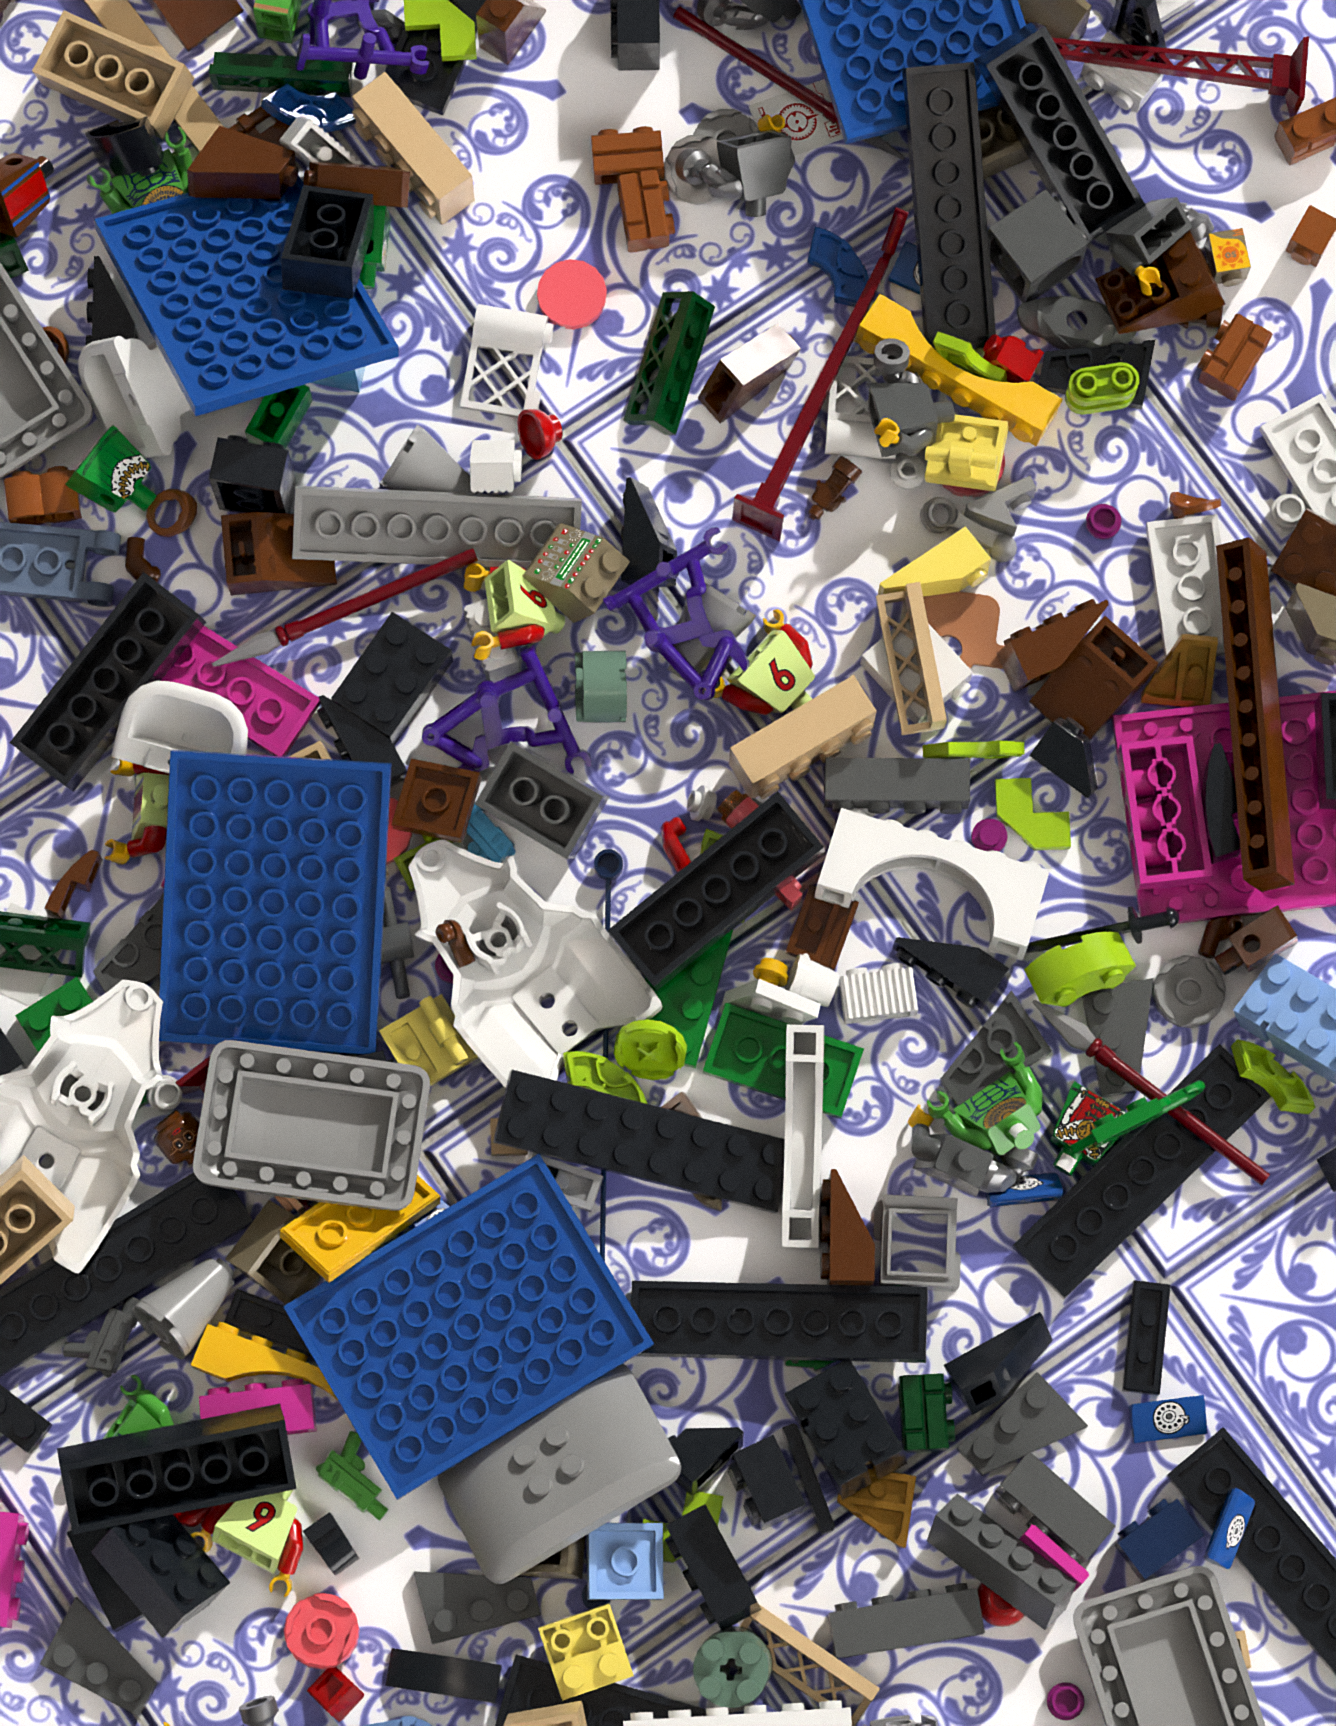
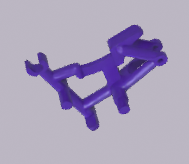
[295,0,429,80]
[603,527,749,700]
[422,644,591,774]

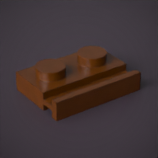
[785,884,859,971]

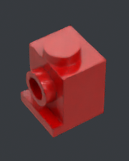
[983,334,1044,383]

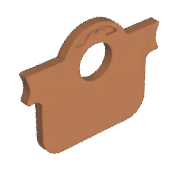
[906,591,1004,669]

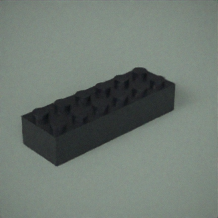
[974,21,1145,243]
[9,572,206,792]
[608,791,825,992]
[57,1403,297,1535]

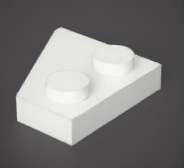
[722,979,821,1025]

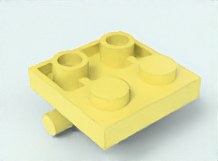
[924,414,1009,492]
[379,994,479,1086]
[538,1603,634,1701]

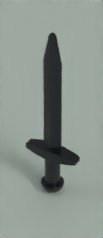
[1026,907,1179,953]

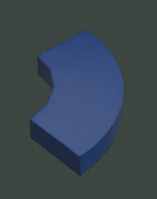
[261,83,356,132]
[807,226,869,307]

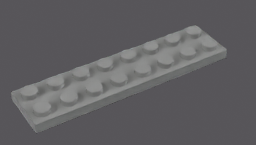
[292,486,582,569]

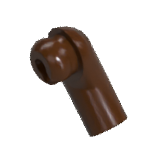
[125,537,161,583]
[1197,915,1245,959]
[435,919,476,968]

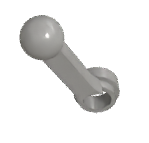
[920,497,1017,562]

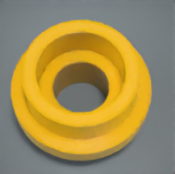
[753,958,789,987]

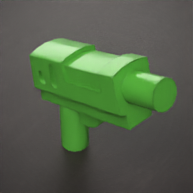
[316,1431,389,1521]

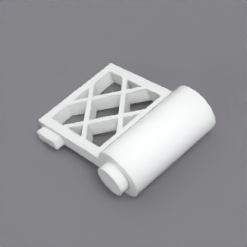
[460,304,554,418]
[825,356,896,460]

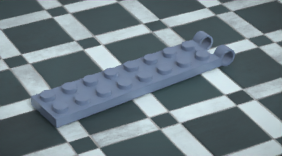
[0,522,121,607]

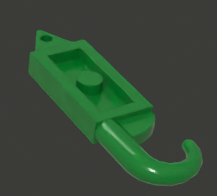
[1070,1080,1205,1154]

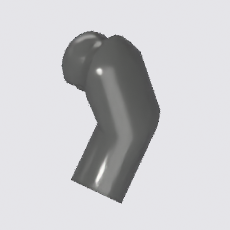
[357,9,405,44]

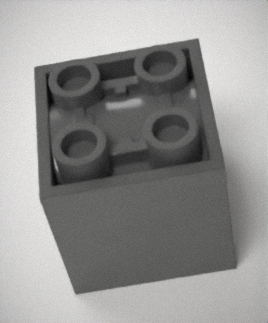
[988,189,1088,303]

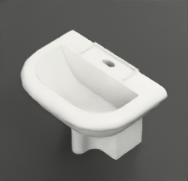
[78,336,191,459]
[111,681,248,774]

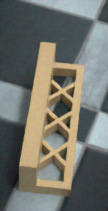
[875,582,947,735]
[739,1604,880,1726]

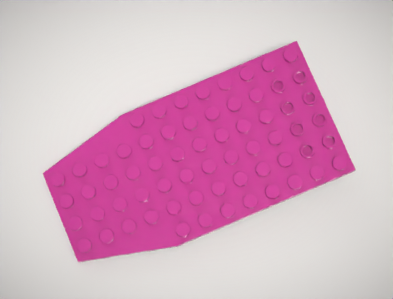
[1112,691,1336,924]

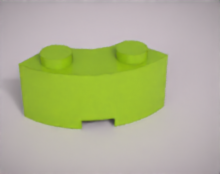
[1024,932,1136,1007]

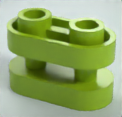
[1065,362,1139,415]

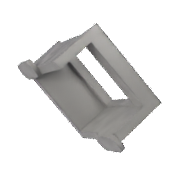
[873,1194,961,1292]

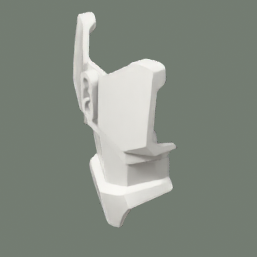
[408,839,662,1088]
[0,980,163,1274]

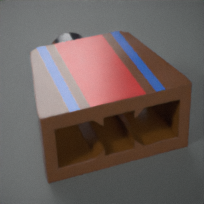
[0,153,54,238]
[1214,905,1298,976]

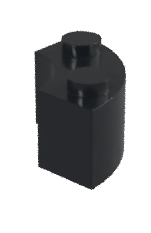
[85,116,164,178]

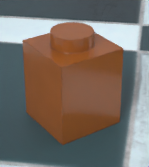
[1285,205,1336,267]

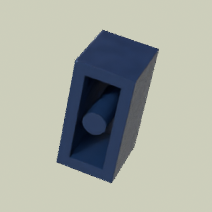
[1114,1498,1204,1581]

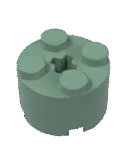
[575,651,627,723]
[693,1626,772,1708]

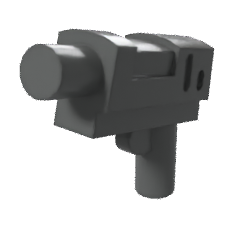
[63,1296,139,1378]

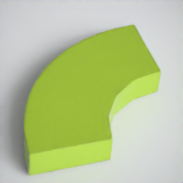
[933,331,1008,382]
[922,740,1025,759]
[1231,1039,1316,1114]
[562,1051,647,1104]

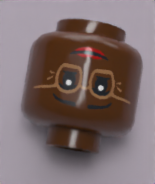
[154,1110,199,1165]

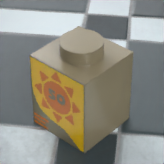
[1204,228,1251,287]

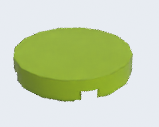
[613,1019,687,1080]

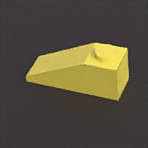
[878,526,991,597]

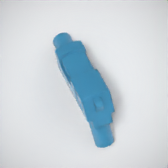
[466,803,516,863]

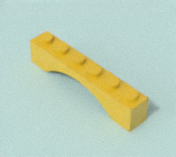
[854,294,1063,446]
[191,1321,338,1400]

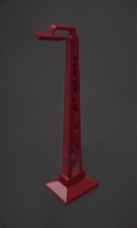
[1052,36,1309,117]
[732,207,909,542]

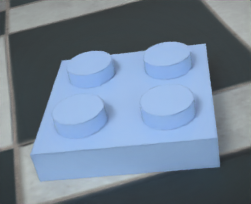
[586,1523,664,1600]

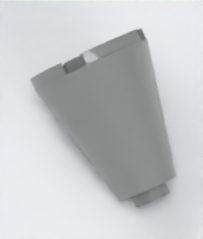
[379,424,479,494]
[667,583,756,679]
[132,1258,234,1359]

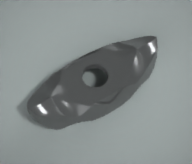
[1017,296,1137,350]

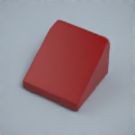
[306,1667,365,1722]

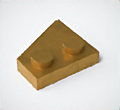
[1141,634,1218,707]
[837,1468,916,1548]

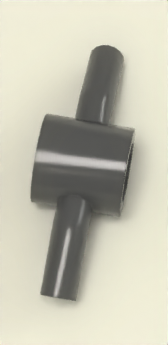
[381,887,414,999]

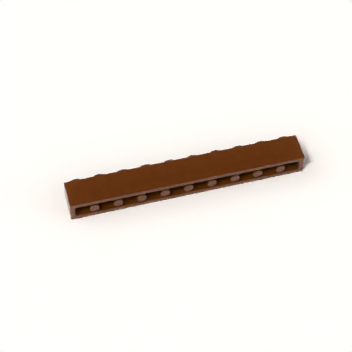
[1216,537,1295,892]

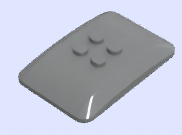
[0,263,93,480]
[193,1040,430,1211]
[437,1364,681,1584]
[1073,1566,1266,1726]

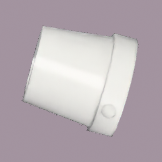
[785,953,839,1007]

